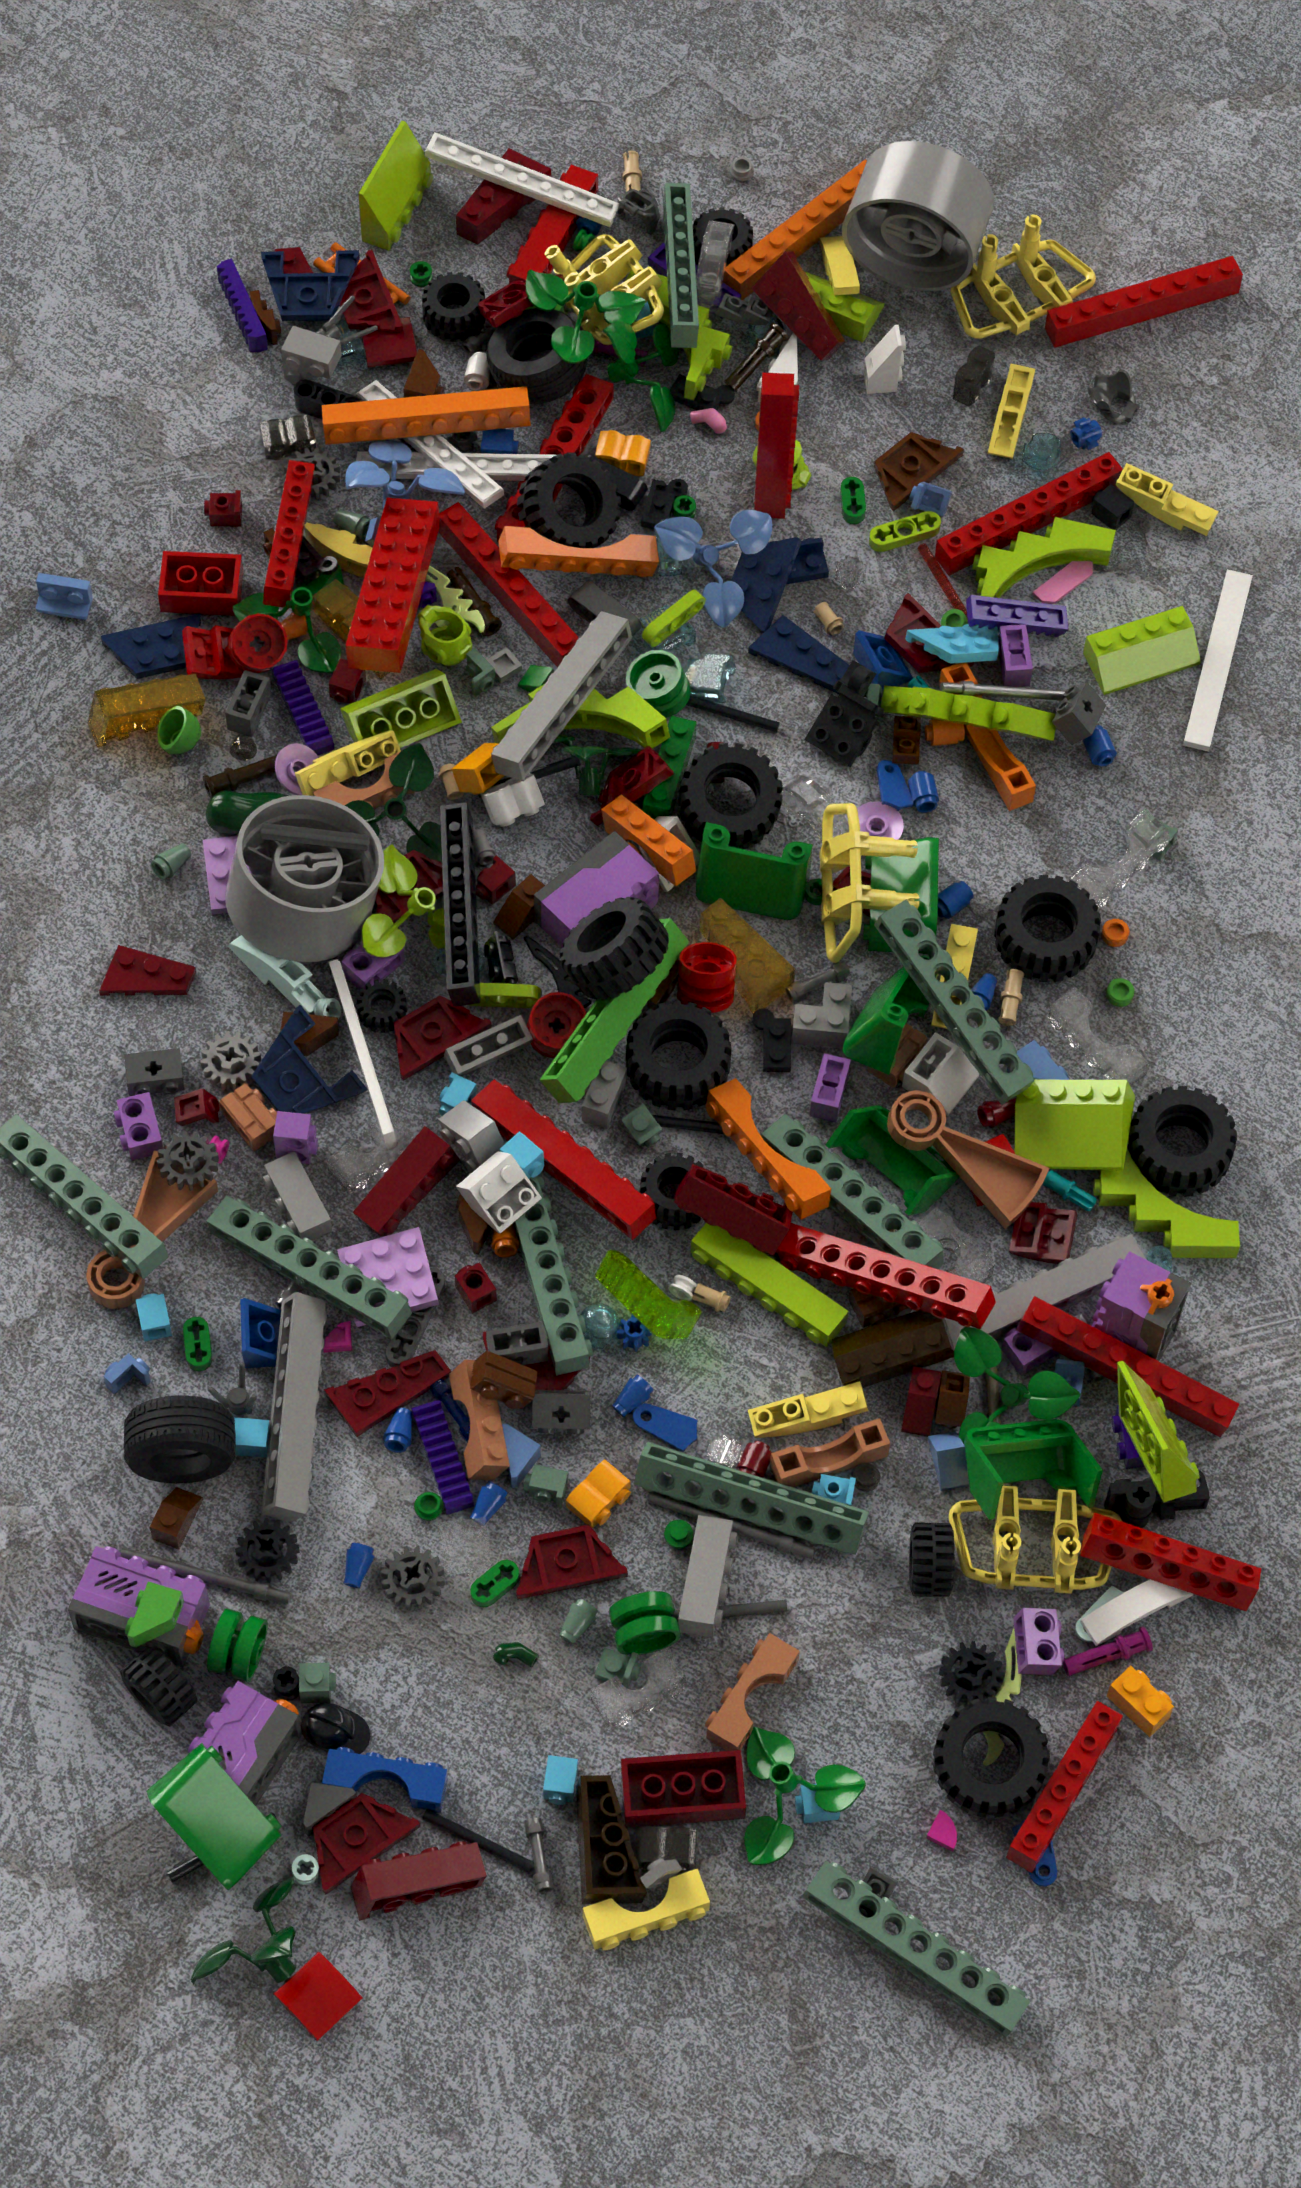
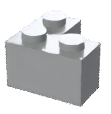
[281,326,342,384]
[791,982,852,1048]
[582,1061,627,1129]
[438,1100,504,1173]

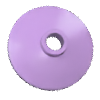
[275,743,319,795]
[857,802,904,840]

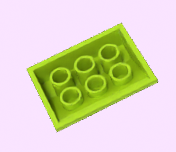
[358,120,433,251]
[1015,1079,1135,1170]
[1117,1361,1200,1503]

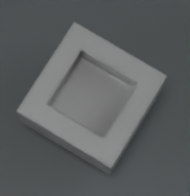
[486,647,522,683]
[640,1858,682,1888]

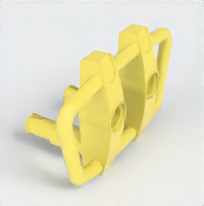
[950,214,1096,339]
[545,234,664,345]
[819,803,919,963]
[949,1485,1122,1594]

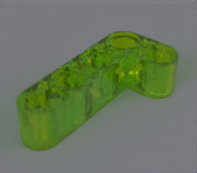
[595,1250,702,1339]

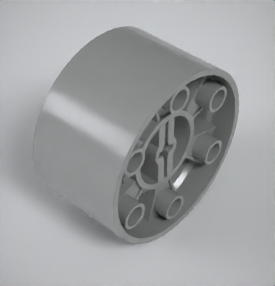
[842,141,994,291]
[225,795,384,962]

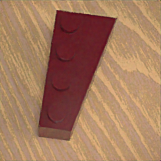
[456,148,551,245]
[751,251,846,361]
[353,1126,460,1237]
[674,1164,793,1255]
[350,1841,487,1921]

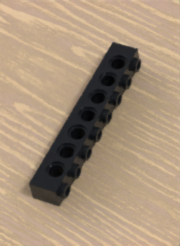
[440,802,481,1007]

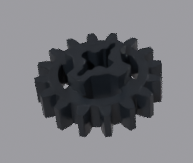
[235,1518,300,1583]
[938,1641,1004,1705]

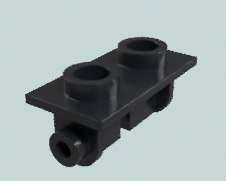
[483,931,518,984]

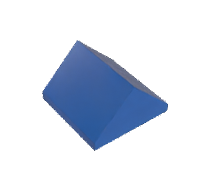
[853,630,913,690]
[240,1298,281,1368]

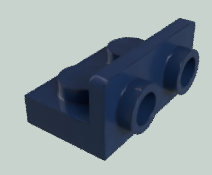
[786,538,829,585]

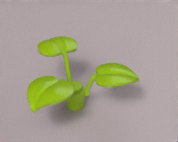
[361,844,446,958]

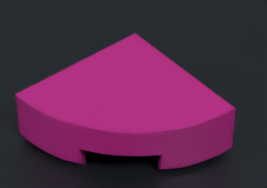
[323,1321,352,1353]
[926,1810,957,1852]

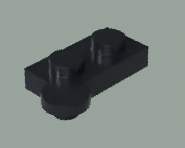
[670,374,735,411]
[641,479,688,529]
[752,1008,791,1072]

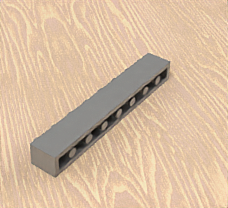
[491,611,632,781]
[944,1234,1147,1363]
[261,1292,327,1522]

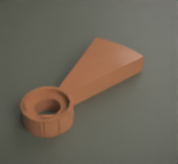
[887,1090,1049,1229]
[86,1150,218,1309]

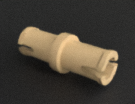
[622,151,642,192]
[998,969,1024,1026]

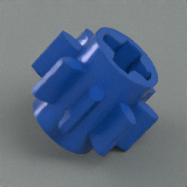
[1070,417,1102,450]
[617,1314,653,1352]

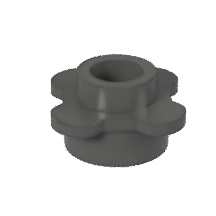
[447,431,478,452]

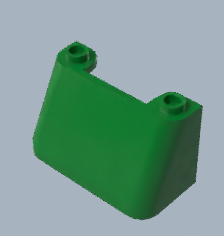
[695,822,813,920]
[863,837,939,954]
[842,955,938,1075]
[146,1743,283,1890]

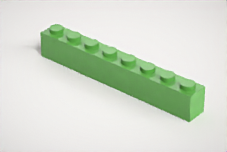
[540,918,689,1103]

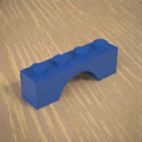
[322,1747,448,1812]

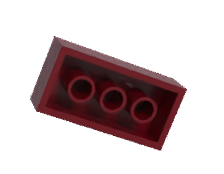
[620,1750,746,1828]

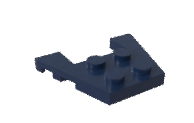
[261,250,360,321]
[251,1005,368,1114]

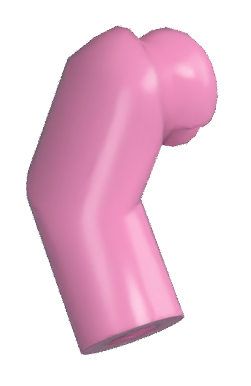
[690,408,727,434]

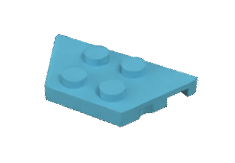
[905,624,999,664]

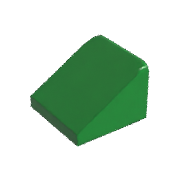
[518,665,554,693]

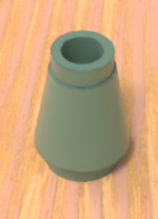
[333,509,370,540]
[151,843,191,879]
[559,1598,598,1644]

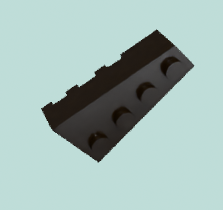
[576,1775,647,1904]

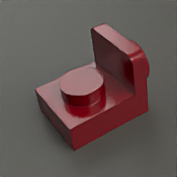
[174,1088,220,1126]

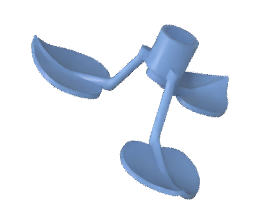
[345,440,465,509]
[654,510,772,628]

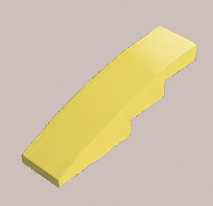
[819,236,860,295]
[988,364,1036,459]

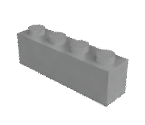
[678,1515,738,1638]

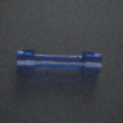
[430,1379,470,1443]

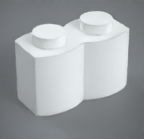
[480,773,545,827]

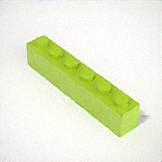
[690,1223,849,1347]

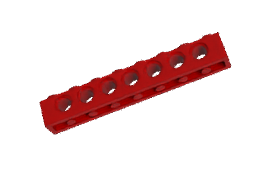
[495,373,614,541]
[935,452,1123,576]
[777,1223,996,1329]

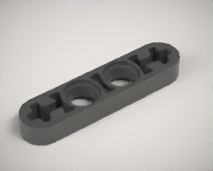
[385,1268,445,1367]

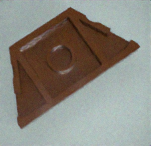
[874,432,964,511]

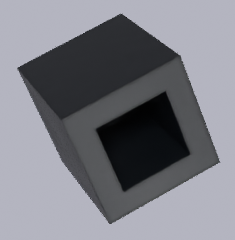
[1091,484,1134,530]

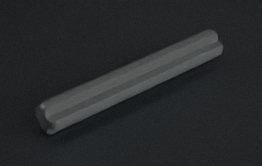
[261,823,369,851]

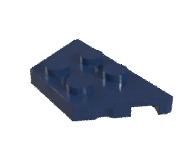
[731,537,802,633]
[101,613,201,679]

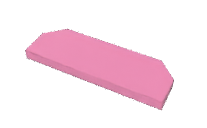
[1032,561,1093,604]

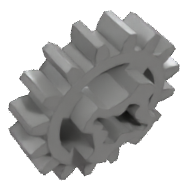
[200,1031,261,1090]

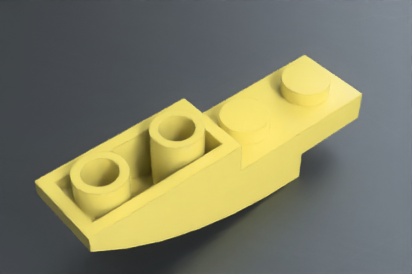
[1116,463,1219,536]
[305,522,373,578]
[295,730,401,796]
[931,924,978,1029]
[748,1381,869,1438]

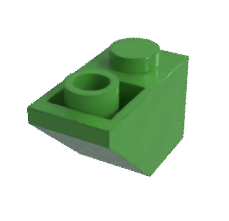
[125,1582,184,1648]

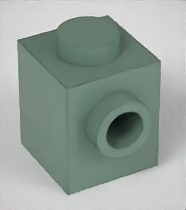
[299,1663,336,1703]

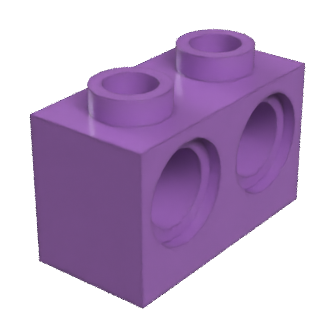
[998,624,1033,687]
[341,943,405,990]
[809,1053,851,1122]
[113,1092,163,1161]
[273,1111,318,1164]
[1001,1327,1058,1376]
[1013,1608,1064,1675]

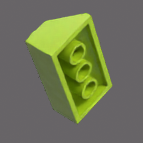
[805,271,885,343]
[1083,606,1201,695]
[340,669,462,748]

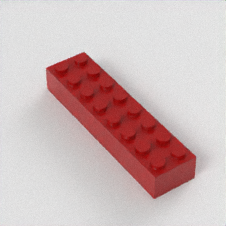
[345,497,440,673]

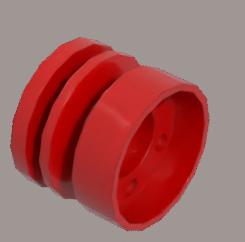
[227,613,288,674]
[677,942,737,1013]
[527,992,586,1059]

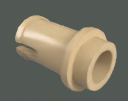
[813,602,844,636]
[438,764,464,800]
[692,1283,731,1312]

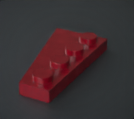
[324,1350,452,1437]

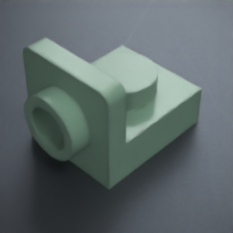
[466,648,496,696]
[621,1104,663,1148]
[595,1648,642,1689]

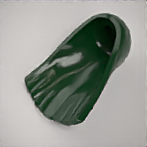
[205,791,288,834]

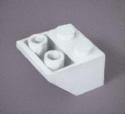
[902,1032,979,1116]
[456,1151,542,1233]

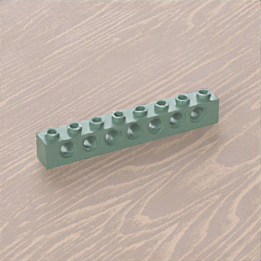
[663,183,699,348]
[874,899,1035,1105]
[0,1114,168,1279]
[761,1114,944,1269]
[513,1173,593,1376]
[206,1195,412,1339]
[634,1442,869,1555]
[802,1861,1031,2037]

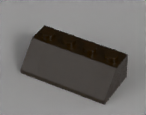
[832,1310,955,1388]

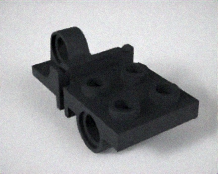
[804,660,885,767]
[1104,1470,1210,1528]

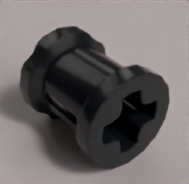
[272,1666,299,1701]

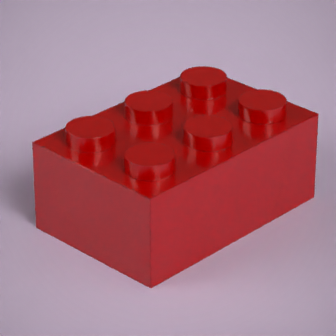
[158,551,244,616]

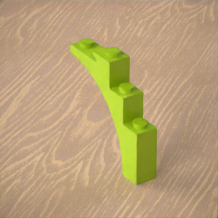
[625,270,732,400]
[972,517,1116,626]
[491,684,670,748]
[881,685,1056,741]
[1093,1147,1240,1259]

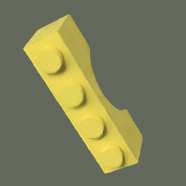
[583,1868,710,1950]

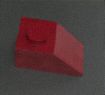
[901,1366,941,1437]

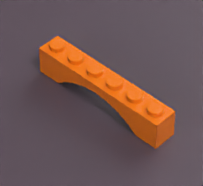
[498,526,659,577]
[939,663,1036,811]
[706,1078,831,1220]

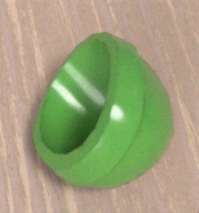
[157,706,201,754]

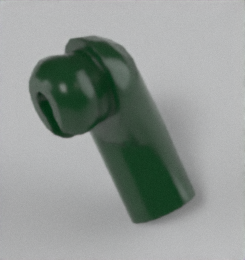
[493,1642,539,1667]

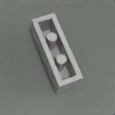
[444,1015,533,1077]
[262,1151,332,1241]

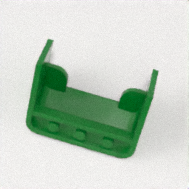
[825,1105,960,1216]
[964,1419,1103,1520]

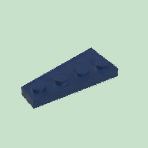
[748,615,849,694]

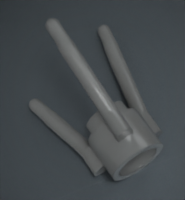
[316,295,378,346]
[208,1362,257,1415]

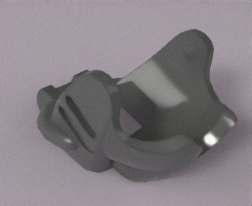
[617,189,660,235]
[1088,369,1140,423]

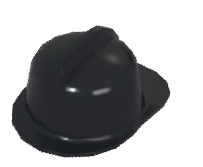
[301,1702,371,1754]

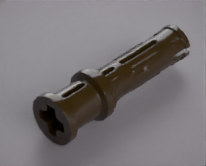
[724,322,789,392]
[446,567,502,637]
[203,754,278,798]

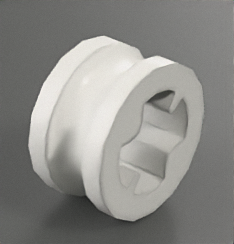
[669,1275,697,1301]

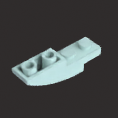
[228,935,326,1015]

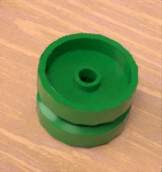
[625,650,691,718]
[609,1591,681,1655]
[207,1608,268,1683]

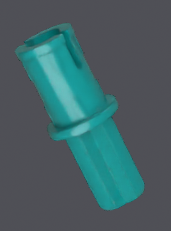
[1042,1169,1097,1211]

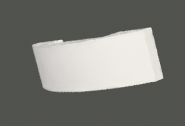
[1080,1579,1193,1646]

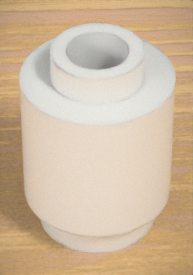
[464,352,491,391]

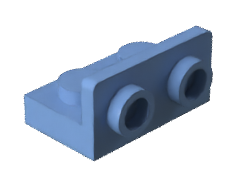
[36,573,93,620]

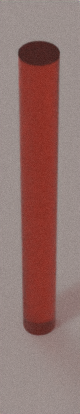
[917,543,967,616]

